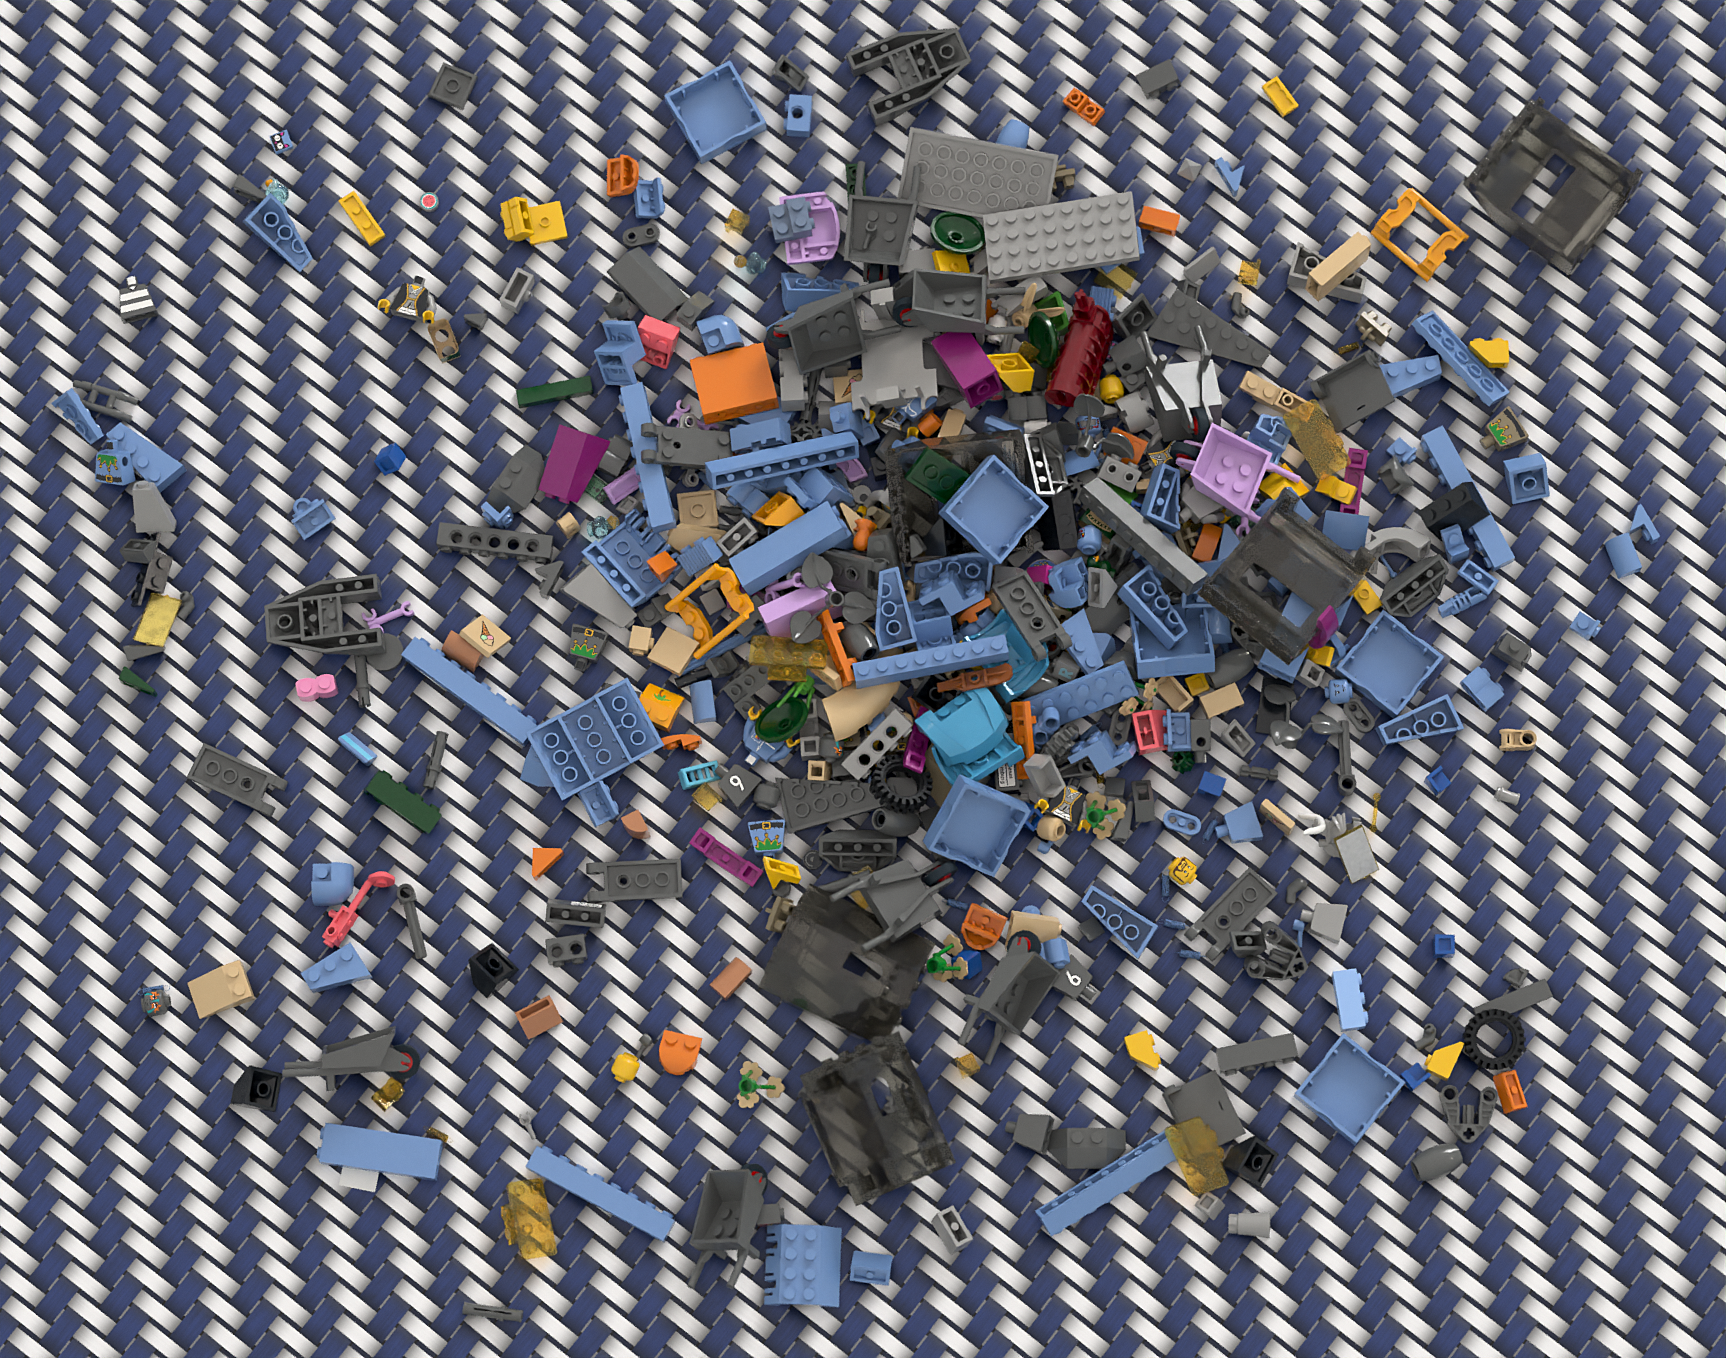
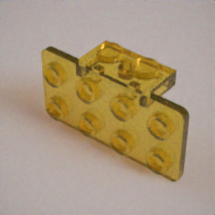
[1283,399,1351,480]
[749,635,828,682]
[1165,1116,1229,1196]
[501,1178,557,1260]

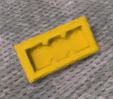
[1261,76,1299,117]
[1345,574,1383,616]
[1304,644,1335,667]

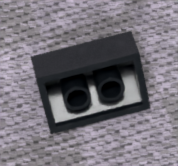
[1418,482,1491,542]
[1038,488,1078,551]

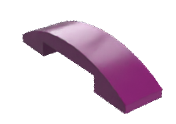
[1339,448,1368,515]
[1310,605,1338,649]
[903,706,929,774]
[689,827,763,887]

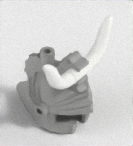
[1298,813,1362,858]

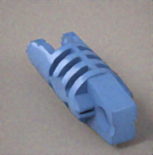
[1438,586,1487,618]

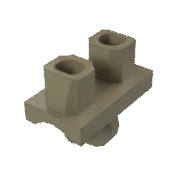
[1052,162,1075,192]
[1355,310,1392,347]
[1165,524,1199,557]
[765,896,797,933]

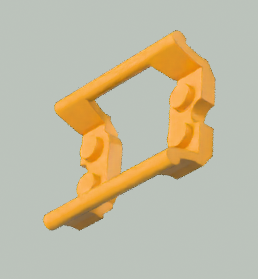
[1370,188,1469,282]
[665,563,754,659]

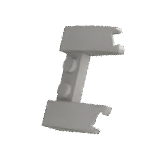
[970,247,1049,316]

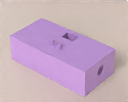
[758,580,842,646]

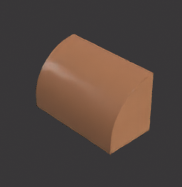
[441,630,484,673]
[621,810,651,839]
[709,957,753,1001]
[515,995,563,1040]

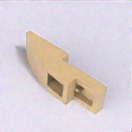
[1238,371,1315,423]

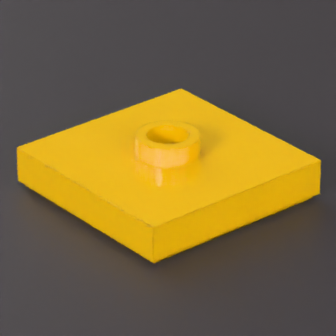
[529,201,568,246]
[932,250,971,274]

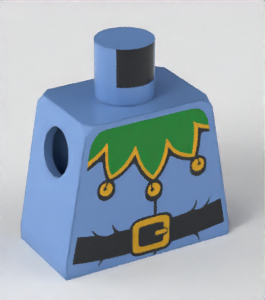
[95,439,136,485]
[748,819,785,859]

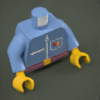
[743,706,800,767]

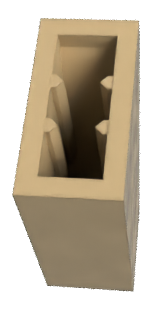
[934,408,966,461]
[666,523,727,552]
[1005,910,1062,952]

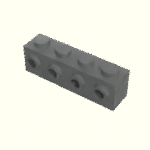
[1215,1033,1298,1076]

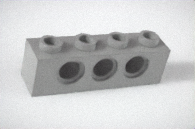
[841,707,913,780]

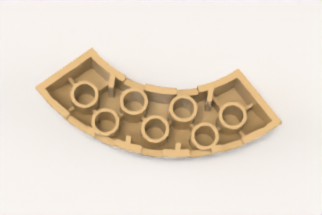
[822,647,904,742]

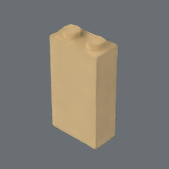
[1305,232,1371,302]

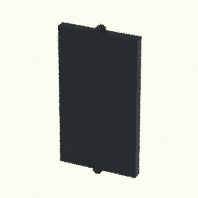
[1255,677,1295,737]

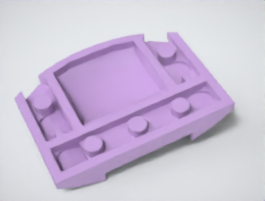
[779,191,840,265]

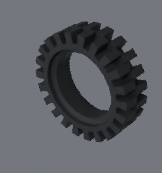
[870,754,933,814]
[1463,1009,1526,1070]

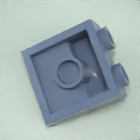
[768,196,815,243]

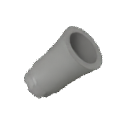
[1228,1211,1270,1239]

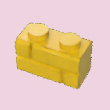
[500,197,534,241]

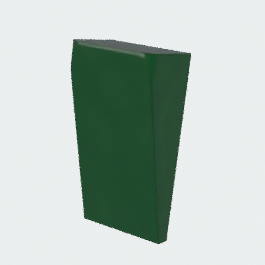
[119,666,157,697]

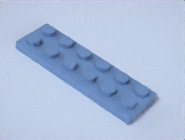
[1412,310,1510,406]
[1021,660,1139,733]

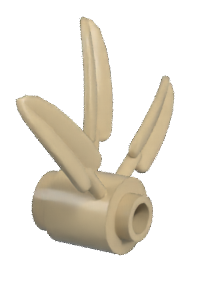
[1012,283,1065,344]

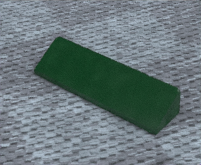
[516,375,594,409]

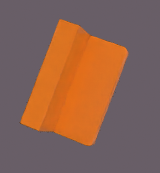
[1138,206,1180,237]

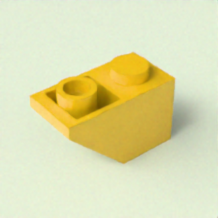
[1468,338,1509,368]
[1124,1030,1161,1071]

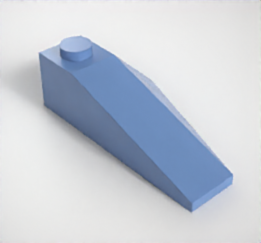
[914,552,993,591]

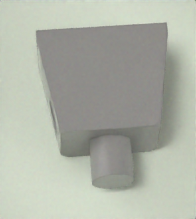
[1300,903,1348,944]

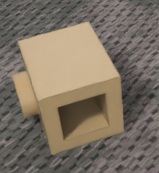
[629,625,655,656]

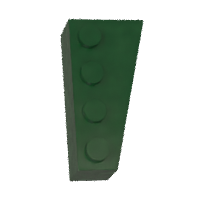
[362,770,442,835]

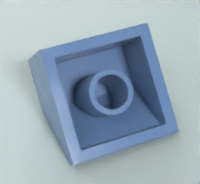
[1503,453,1550,504]

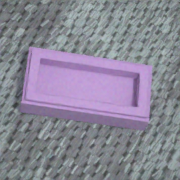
[603,467,641,505]

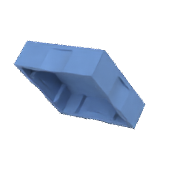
[664,60,767,165]
[939,455,1049,565]
[1129,603,1215,679]
[1334,610,1444,719]
[922,774,1031,877]
[1293,1033,1405,1146]

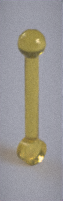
[1370,793,1381,832]

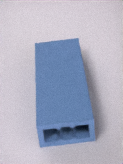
[728,501,848,596]
[1257,563,1340,683]
[317,1123,443,1181]

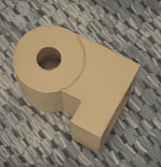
[556,512,581,539]
[808,760,832,781]

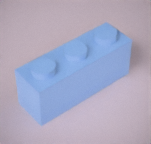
[1332,968,1368,1032]

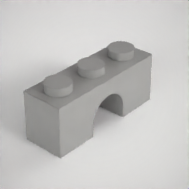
[800,698,821,761]

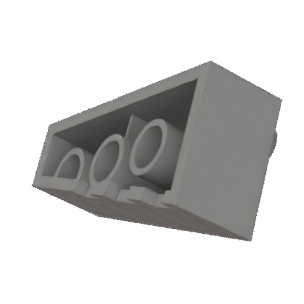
[1287,242,1367,303]
[778,349,808,412]

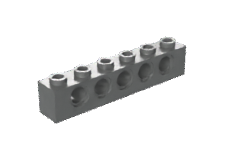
[436,522,554,564]

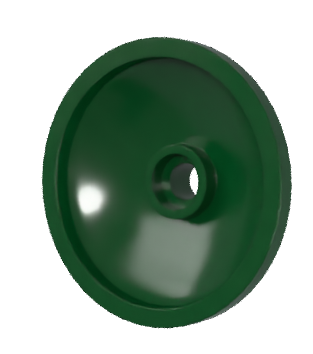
[930,211,985,255]
[1028,311,1060,368]
[755,697,808,743]

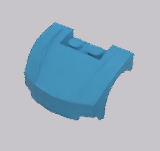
[962,609,1050,703]
[915,677,1009,767]
[931,731,1025,786]

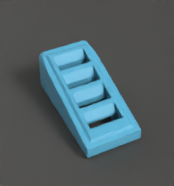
[678,760,722,790]

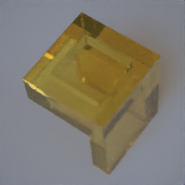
[725,208,750,234]
[1238,259,1261,286]
[692,782,722,811]
[954,1053,980,1079]

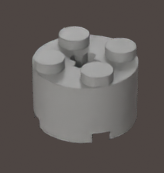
[1114,390,1154,434]

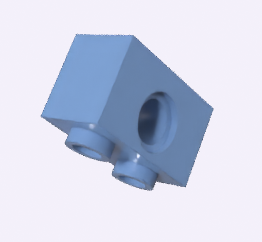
[783,94,812,137]

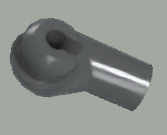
[1231,292,1250,319]
[177,591,195,621]
[1286,878,1307,904]
[1414,1023,1436,1051]

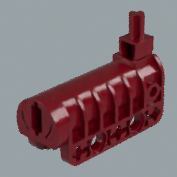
[1044,289,1114,407]

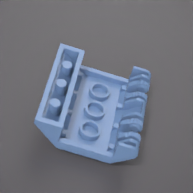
[581,508,683,608]
[764,1224,842,1307]

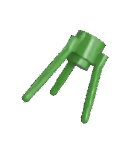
[777,674,815,711]

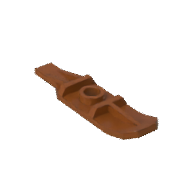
[937,663,1013,693]

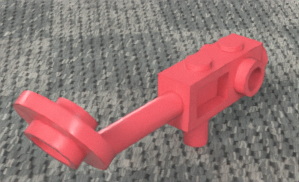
[322,871,395,949]

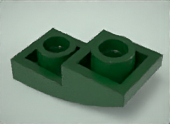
[845,164,866,200]

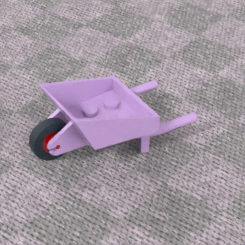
[1169,423,1301,533]

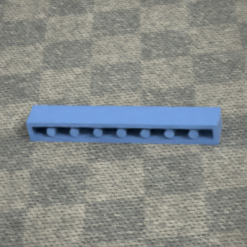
[619,382,677,533]
[1420,425,1515,572]
[705,431,859,490]
[852,634,1009,689]
[401,637,537,747]
[1035,1128,1185,1236]
[525,1146,676,1243]

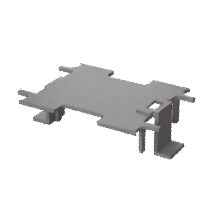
[851,287,938,420]

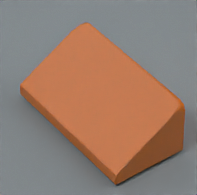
[1493,1070,1528,1114]

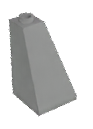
[559,563,637,628]

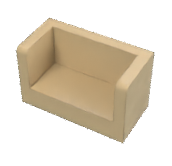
[1157,676,1194,713]
[1199,682,1244,721]

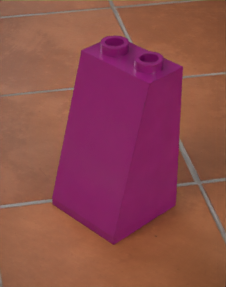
[931,332,1003,409]
[538,424,610,504]

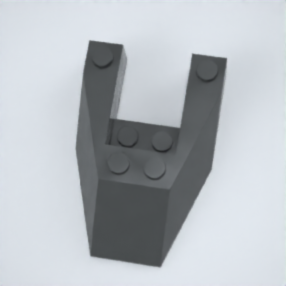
[846,28,972,126]
[264,574,386,655]

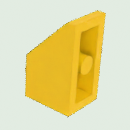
[1424,1042,1464,1081]

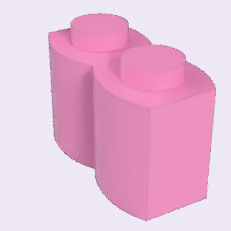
[296,674,338,702]

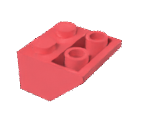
[637,315,680,369]
[1131,710,1167,755]

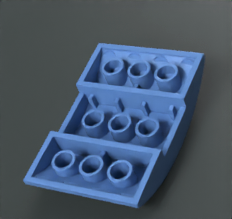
[525,678,664,800]

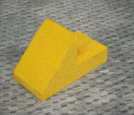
[1315,473,1358,505]
[763,856,801,890]

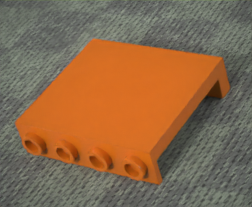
[690,343,779,425]

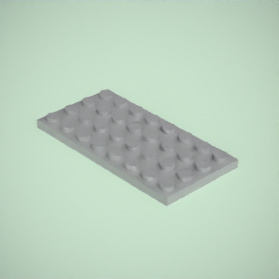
[897,127,1059,218]
[983,191,1140,284]

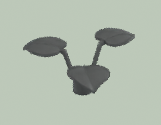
[1057,394,1134,459]
[790,552,876,644]
[1264,684,1343,749]

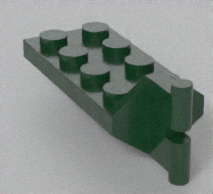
[904,446,971,504]

